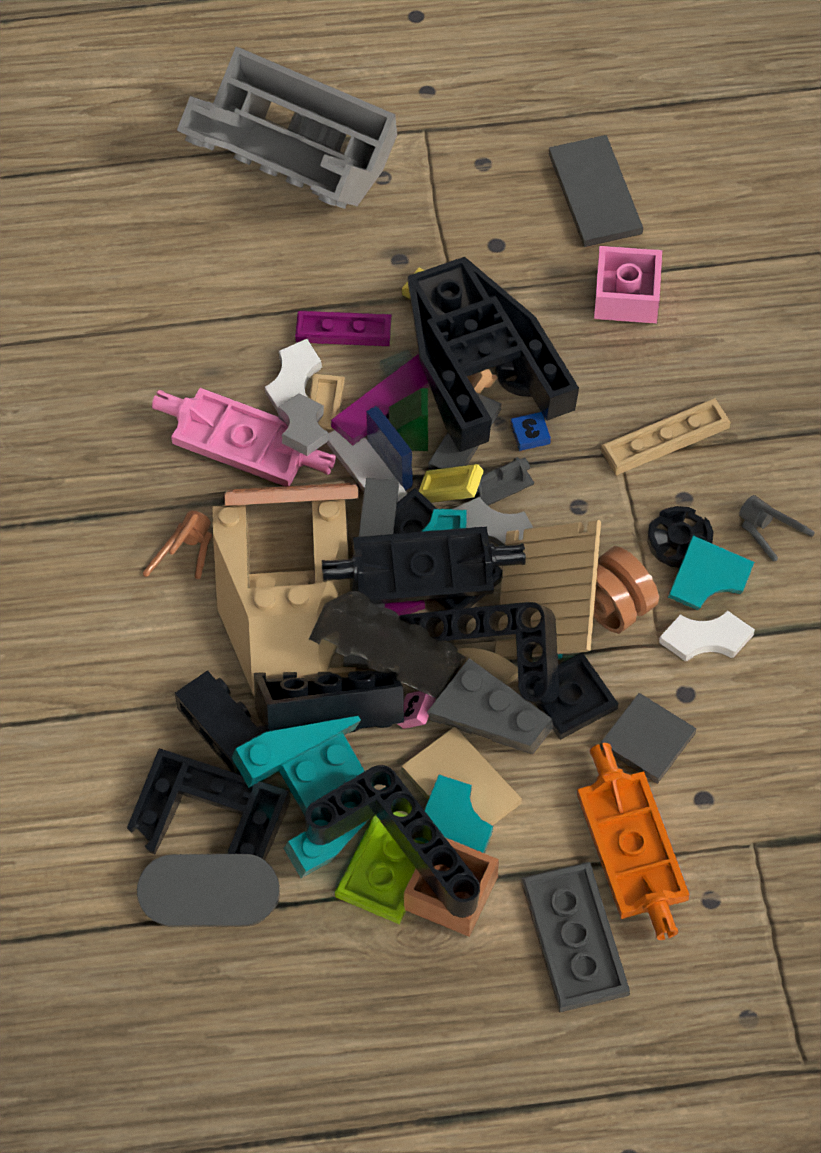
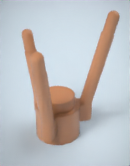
[143,510,212,579]

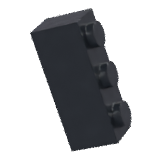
[175,670,265,775]

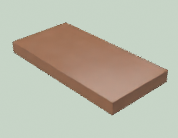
[224,482,358,506]

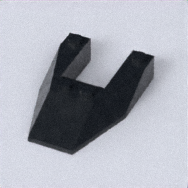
[407,257,579,452]

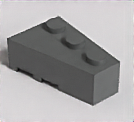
[427,658,554,754]

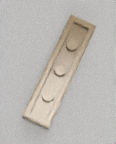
[601,398,731,475]

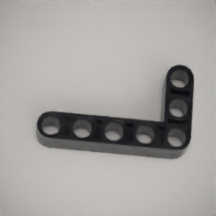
[387,602,559,705]
[305,765,480,918]

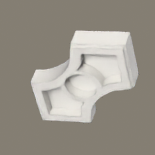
[265,339,322,413]
[659,611,755,661]

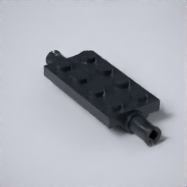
[322,526,526,605]

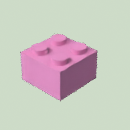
[594,246,662,324]

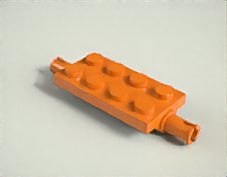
[577,743,690,940]

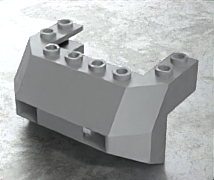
[177,46,397,209]

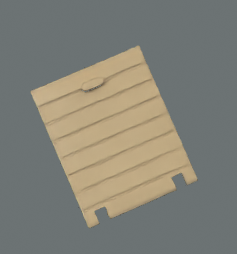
[495,520,601,659]

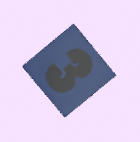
[511,412,551,451]

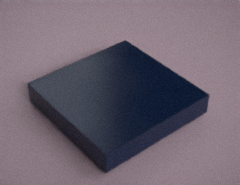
[366,406,413,491]

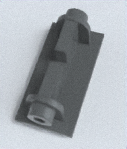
[469,457,534,506]

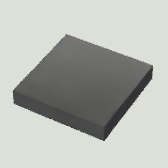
[600,693,696,784]

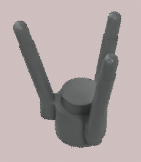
[739,495,815,561]

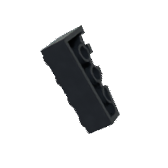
[254,671,404,733]

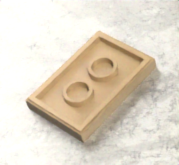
[402,727,522,825]

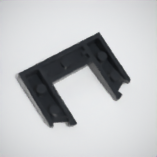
[127,748,291,860]

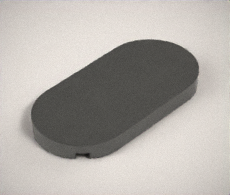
[137,854,280,927]

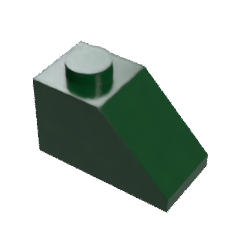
[389,388,428,451]

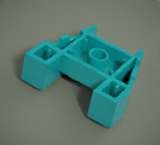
[231,716,387,879]

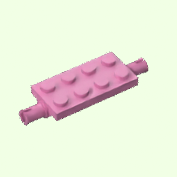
[152,388,336,486]

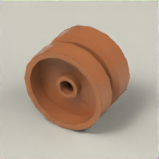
[593,546,659,634]

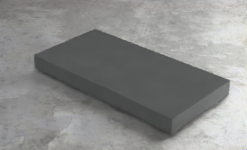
[549,135,643,247]
[521,862,630,1012]

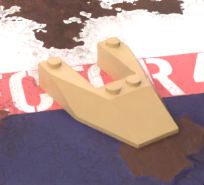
[213,499,351,696]

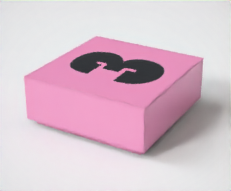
[397,689,437,729]

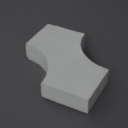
[278,393,328,456]
[452,497,533,546]

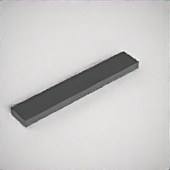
[343,478,399,670]

